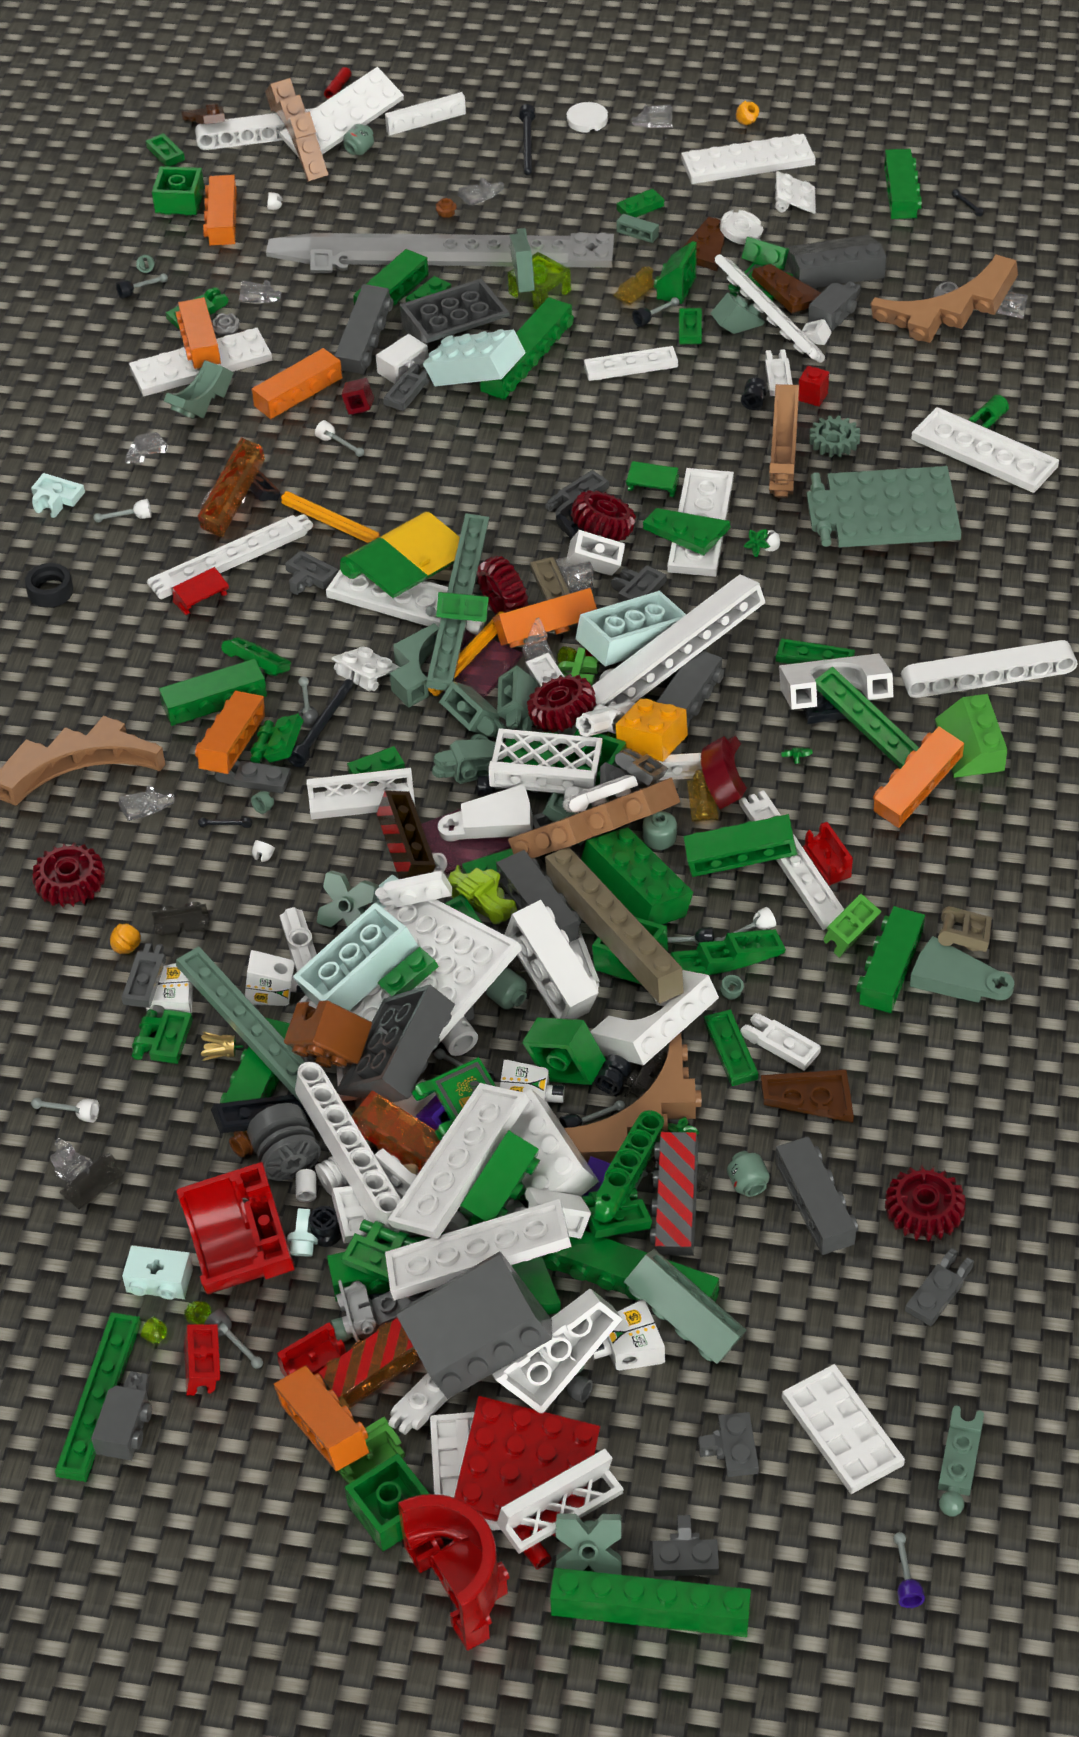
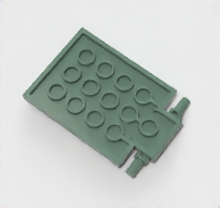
[806,466,961,548]

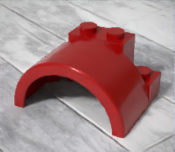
[177,1162,295,1294]
[398,1494,510,1651]

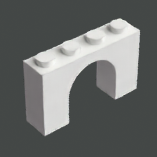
[779,653,893,709]
[590,970,719,1065]

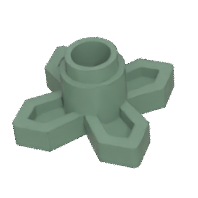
[317,870,379,927]
[556,1513,622,1575]

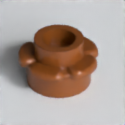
[436,198,457,218]
[229,1131,254,1157]

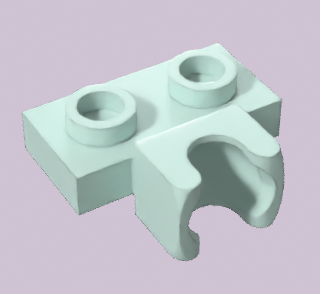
[31,473,85,518]

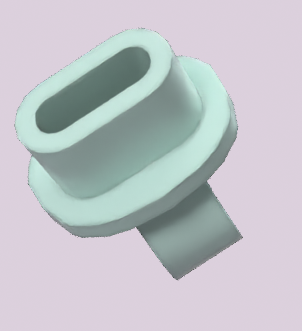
[287,1208,318,1257]

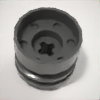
[247,1103,321,1181]

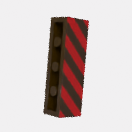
[376,790,436,879]

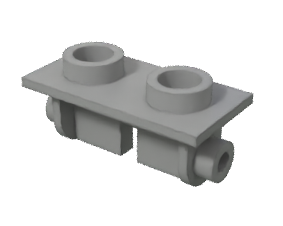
[336,1280,376,1344]

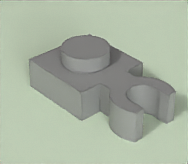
[310,249,348,273]

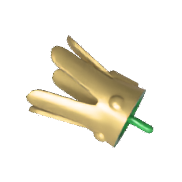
[201,1032,244,1061]

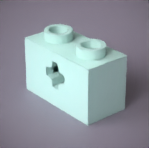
[122,1246,193,1299]

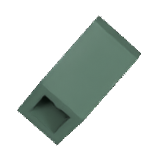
[711,293,765,334]

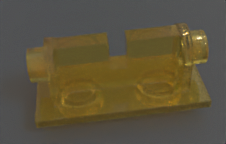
[613,266,655,305]
[687,769,718,822]

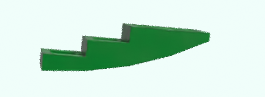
[670,929,786,975]

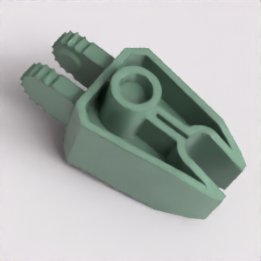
[432,739,503,784]

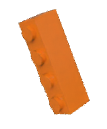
[203,175,237,246]
[175,297,221,369]
[252,348,342,419]
[492,588,597,648]
[195,691,265,774]
[873,726,964,828]
[274,1366,369,1472]

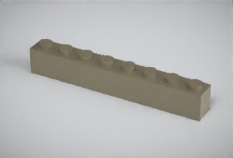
[545,847,684,1004]

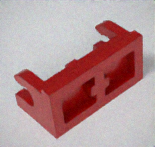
[173,567,229,615]
[803,822,853,886]
[277,1322,346,1377]
[184,1324,220,1396]

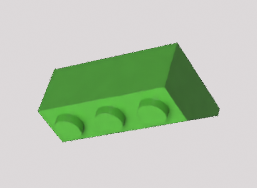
[935,694,1007,778]

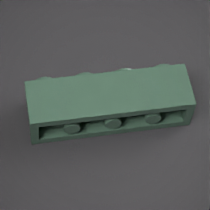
[624,1249,747,1364]

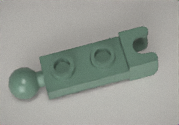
[938,1406,984,1517]

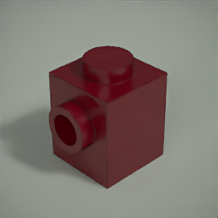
[341,378,374,415]

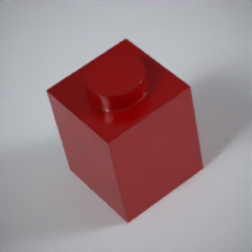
[798,366,829,407]

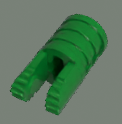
[968,395,1009,429]

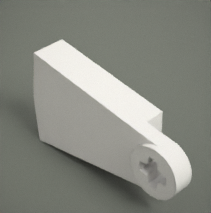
[438,784,533,842]

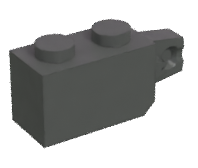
[808,281,861,332]
[91,1372,152,1461]

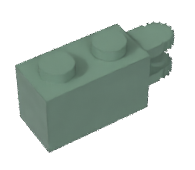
[497,666,538,731]
[439,681,507,739]

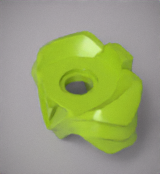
[447,865,517,924]

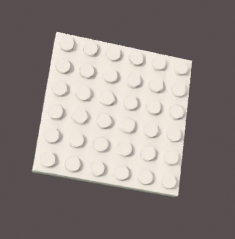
[299,900,522,1043]

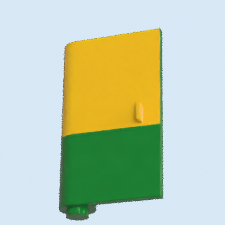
[340,512,460,598]

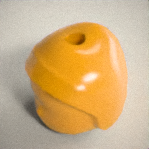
[736,101,759,125]
[110,923,141,954]

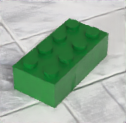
[581,827,694,925]

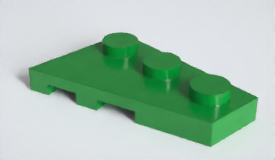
[643,508,730,556]

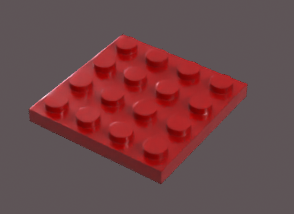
[454,1396,600,1537]

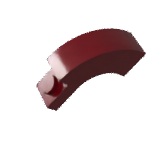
[701,735,747,810]

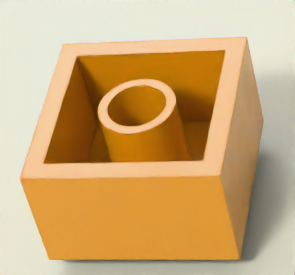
[615,698,688,761]

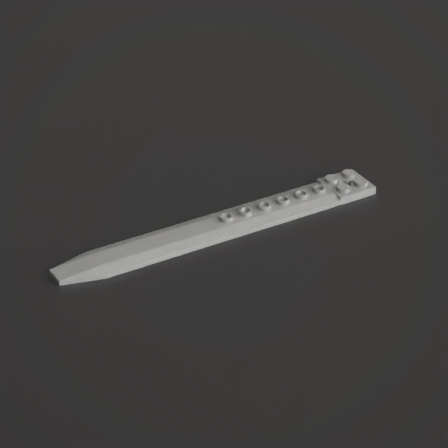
[266,232,614,268]

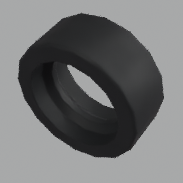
[25,563,73,608]

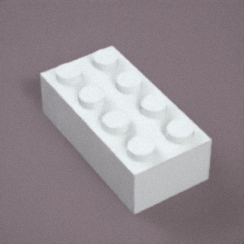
[504,900,599,1019]
[510,1088,599,1196]

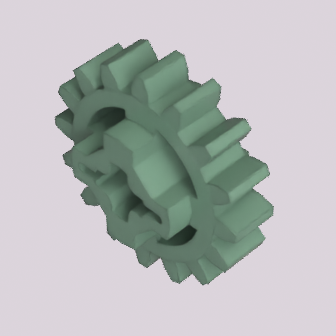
[809,416,860,457]

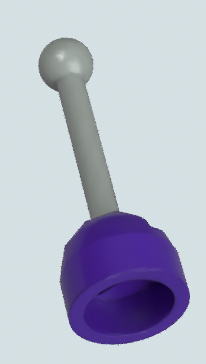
[893,1532,925,1608]

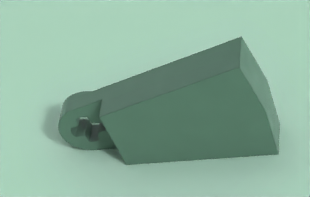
[509,228,534,293]
[910,936,1014,1003]

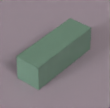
[617,214,659,243]

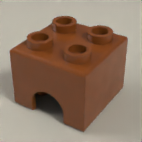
[284,1001,372,1068]

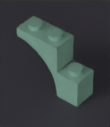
[164,360,234,419]
[390,623,439,708]

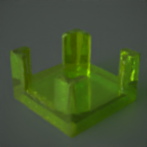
[508,252,571,309]

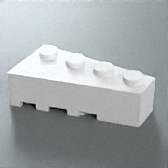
[492,1289,622,1413]

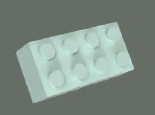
[423,329,526,386]
[576,591,686,666]
[293,902,419,1011]

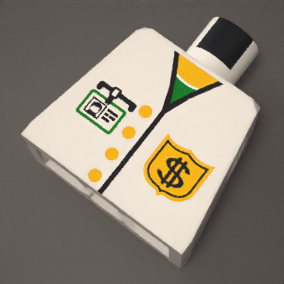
[245,950,305,1006]
[146,963,193,1018]
[500,1060,565,1103]
[592,1300,665,1370]

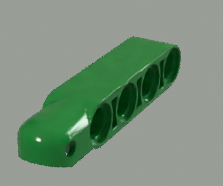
[592,1110,664,1223]

